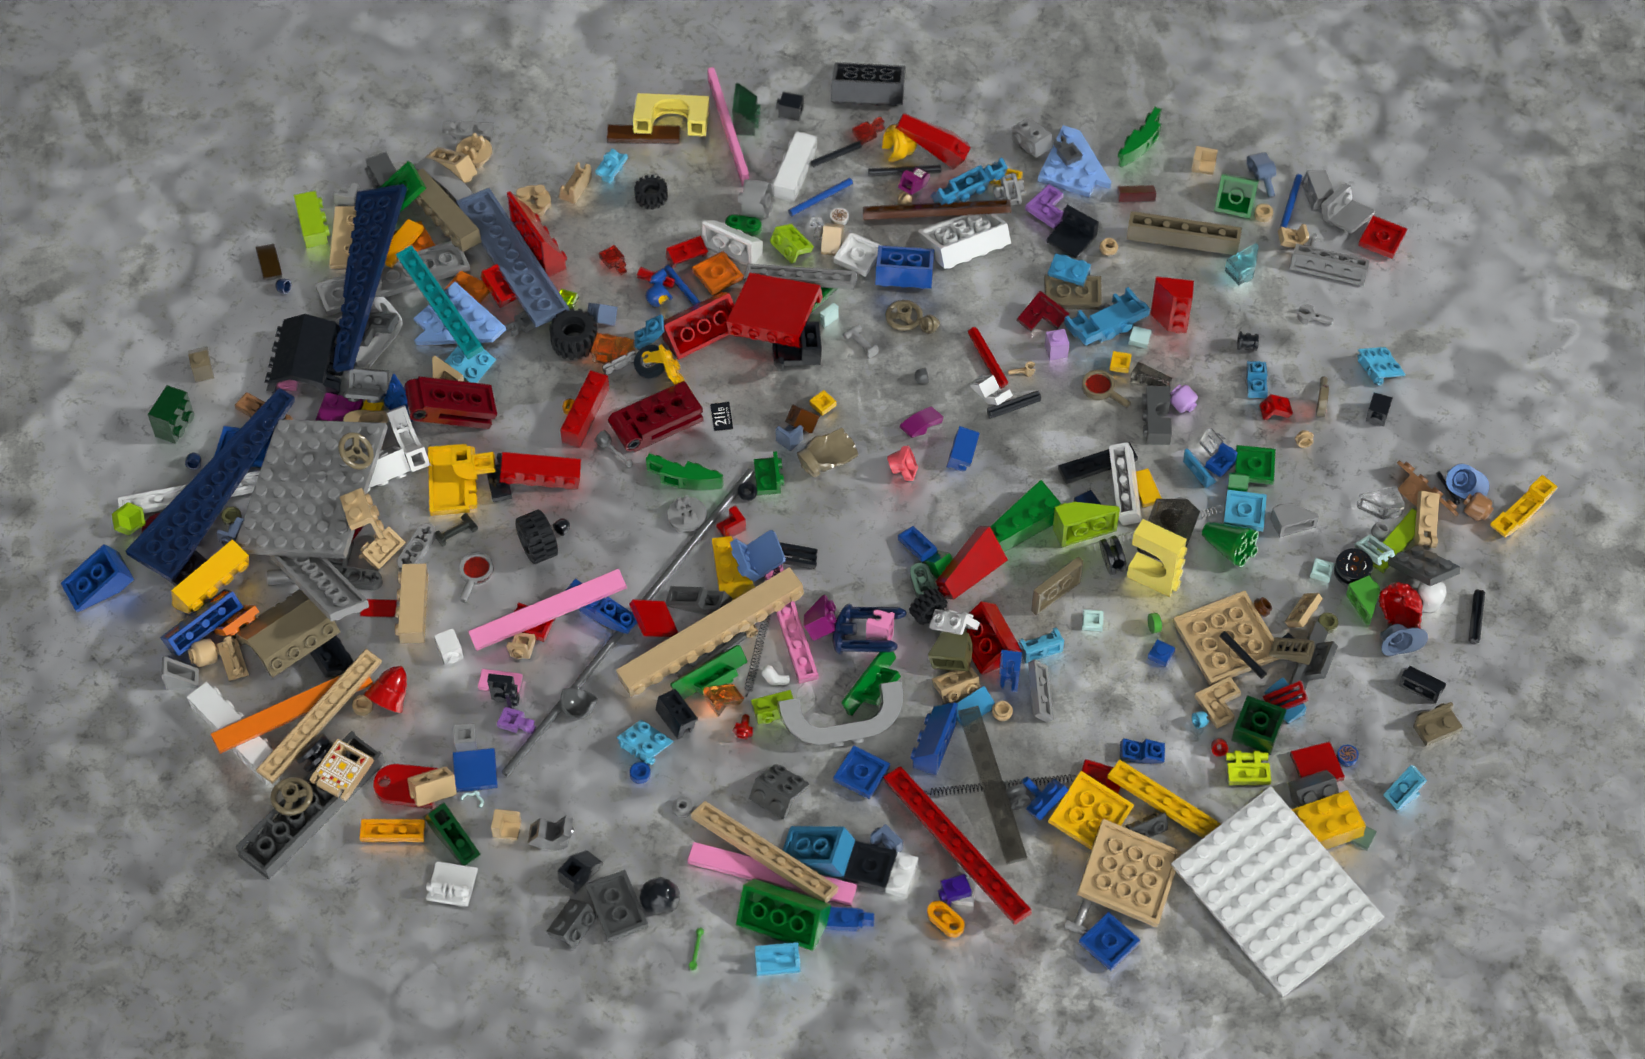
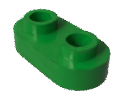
[725,214,762,236]

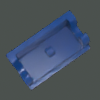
[946,426,980,471]
[999,650,1022,692]

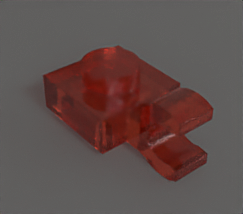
[852,117,885,145]
[599,245,627,275]

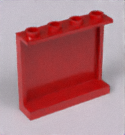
[726,273,823,348]

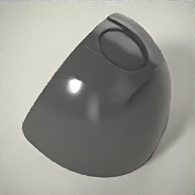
[560,688,598,719]

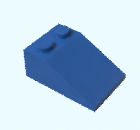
[61,544,134,612]

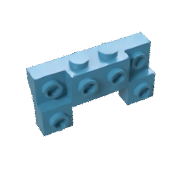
[931,158,1008,205]
[1064,287,1150,346]

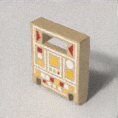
[310,739,374,801]

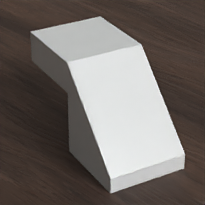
[969,374,1013,405]

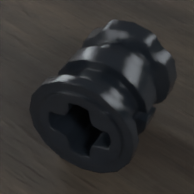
[1237,331,1259,351]

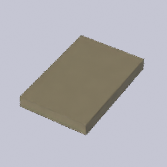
[1044,275,1102,310]
[1031,556,1083,615]

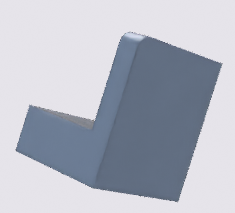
[587,303,618,325]
[776,425,803,451]

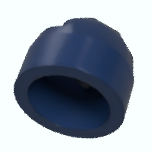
[275,278,292,294]
[185,452,202,470]

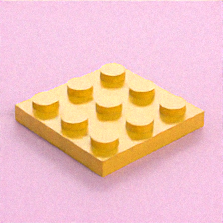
[1048,771,1134,850]

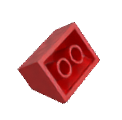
[1150,277,1194,333]
[966,601,1023,675]

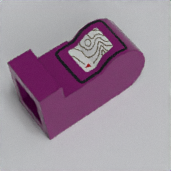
[898,167,930,195]

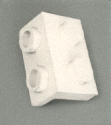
[929,609,980,635]

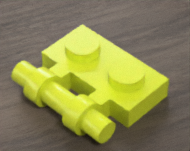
[1226,750,1271,785]

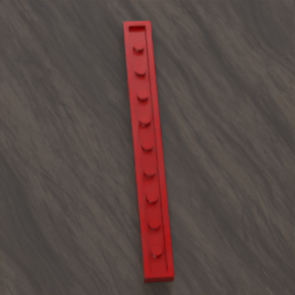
[884,766,1032,925]

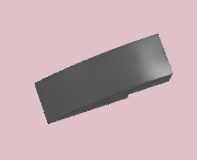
[666,586,732,615]

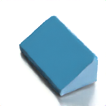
[1183,448,1217,488]
[1264,678,1306,724]
[957,686,995,728]

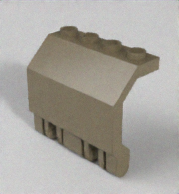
[233,589,341,677]

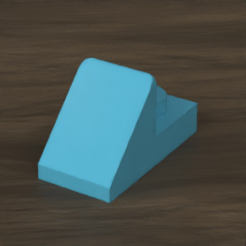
[1383,765,1428,810]

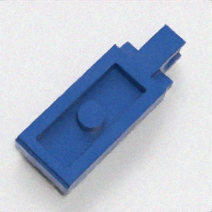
[825,907,874,932]

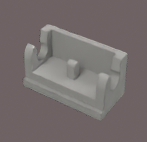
[1301,170,1334,210]

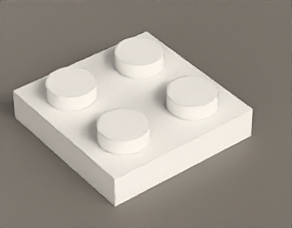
[833,233,882,277]

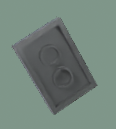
[1388,546,1460,586]
[585,870,649,942]

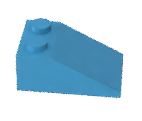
[782,826,855,877]

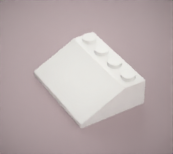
[918,214,1011,269]

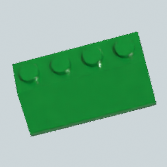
[736,879,831,951]

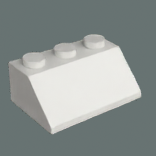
[702,220,763,266]
[368,445,411,492]

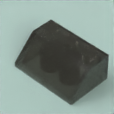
[1137,499,1200,561]

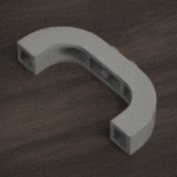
[777,681,903,747]

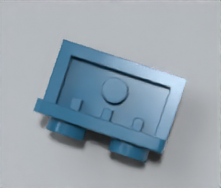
[1048,253,1091,287]

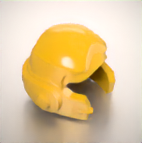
[882,124,917,163]

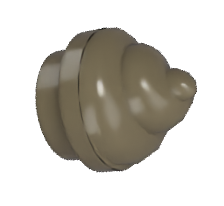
[920,314,940,334]

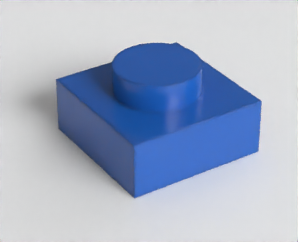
[1148,639,1176,667]

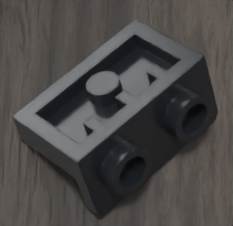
[487,673,520,709]

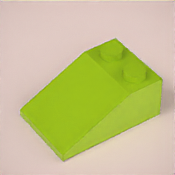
[1053,502,1120,548]

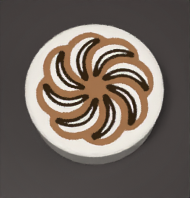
[830,208,849,225]

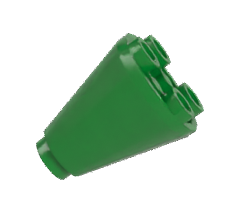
[1202,522,1259,568]

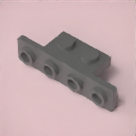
[1288,621,1338,696]

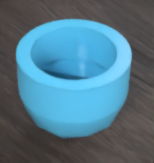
[1192,711,1210,729]

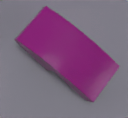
[899,406,944,438]

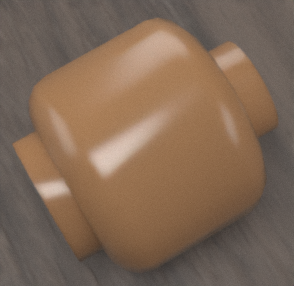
[1463,492,1494,521]

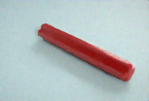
[968,327,1008,388]

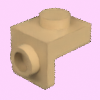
[1278,224,1309,248]
[506,633,536,659]

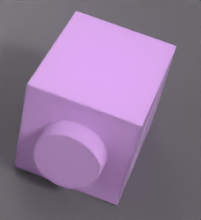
[1045,329,1069,361]

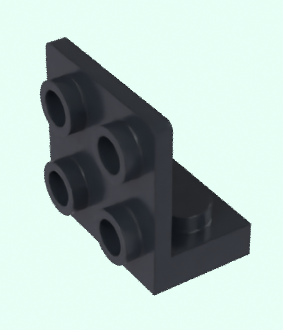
[1046,205,1099,259]

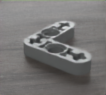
[328,541,383,591]

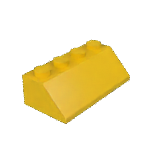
[171,539,249,614]

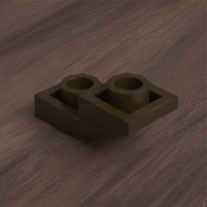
[255,244,282,281]

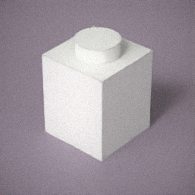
[434,629,464,665]

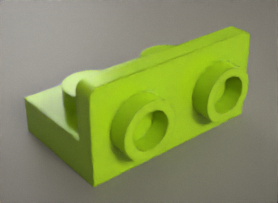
[770,224,814,264]
[751,690,794,724]

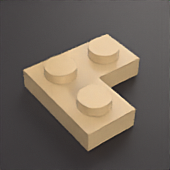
[1195,677,1241,729]

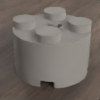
[738,179,774,218]

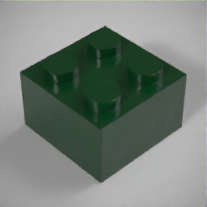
[148,385,194,444]
[1231,695,1287,755]

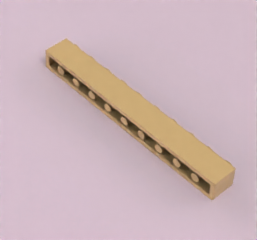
[616,567,804,697]

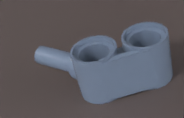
[1247,152,1276,198]

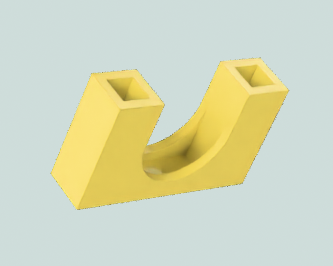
[633,93,710,136]
[1127,519,1188,597]

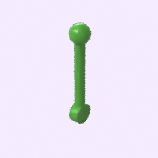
[689,928,704,971]

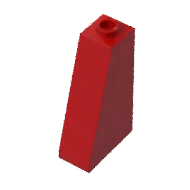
[935,526,1008,600]

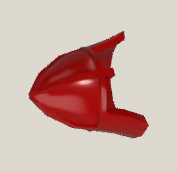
[364,666,407,713]

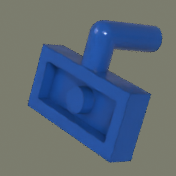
[1022,777,1069,821]

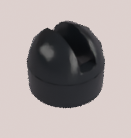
[553,518,570,536]

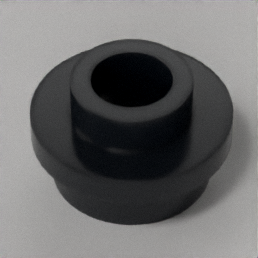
[738,482,757,501]

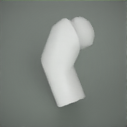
[762,665,789,686]

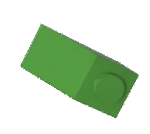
[1346,575,1380,626]

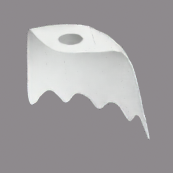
[335,296,402,368]

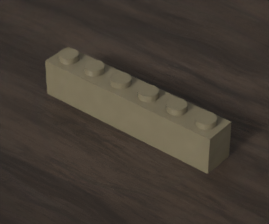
[414,168,482,252]
[1126,211,1242,256]

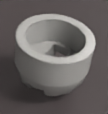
[1371,522,1389,539]

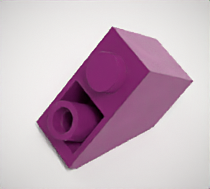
[804,594,836,641]

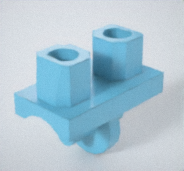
[595,149,628,183]

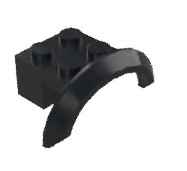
[772,322,822,371]

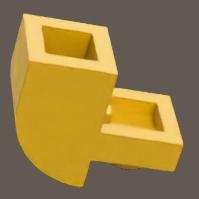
[451,446,496,480]

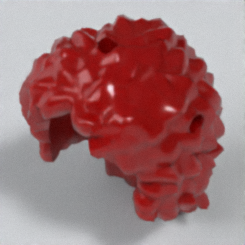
[1378,582,1423,629]

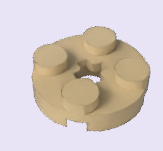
[515,185,551,217]

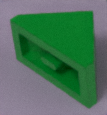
[922,550,953,579]

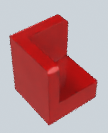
[716,505,746,537]

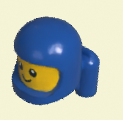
[645,268,673,308]

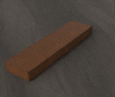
[607,125,680,144]

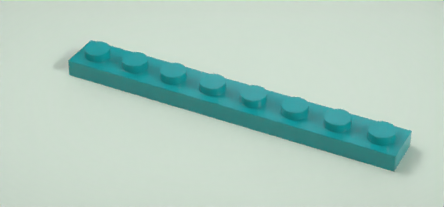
[396,245,484,360]

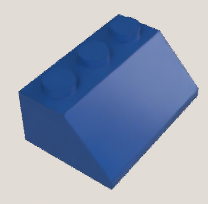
[875,245,934,289]
[910,703,958,775]

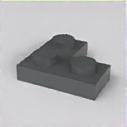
[360,312,399,347]

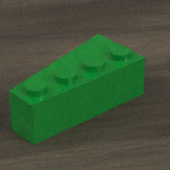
[990,480,1061,552]

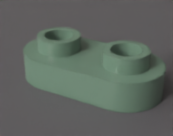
[910,563,935,598]

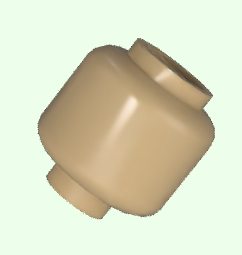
[188,638,220,667]

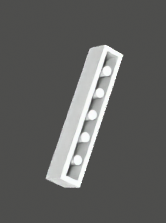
[187,682,286,786]

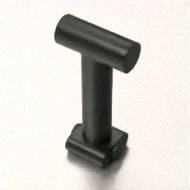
[435,513,478,547]

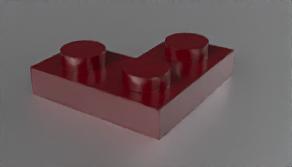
[1016,291,1070,332]

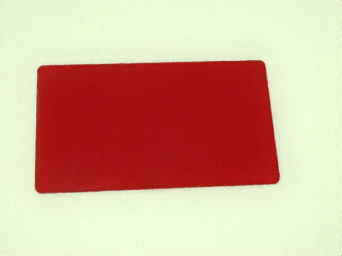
[360,599,397,617]

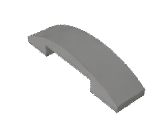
[414,158,473,203]

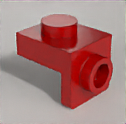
[1259,394,1293,420]

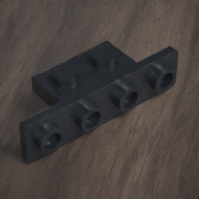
[310,635,354,677]

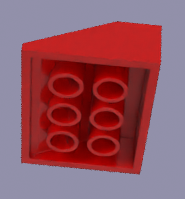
[507,191,567,277]

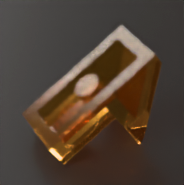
[703,684,744,717]

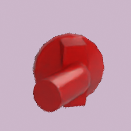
[732,714,753,740]

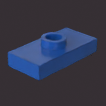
[898,526,938,562]

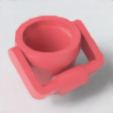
[887,445,918,481]

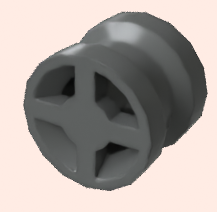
[1006,784,1031,810]

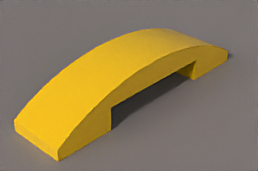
[1490,475,1558,538]

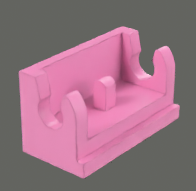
[866,610,894,640]

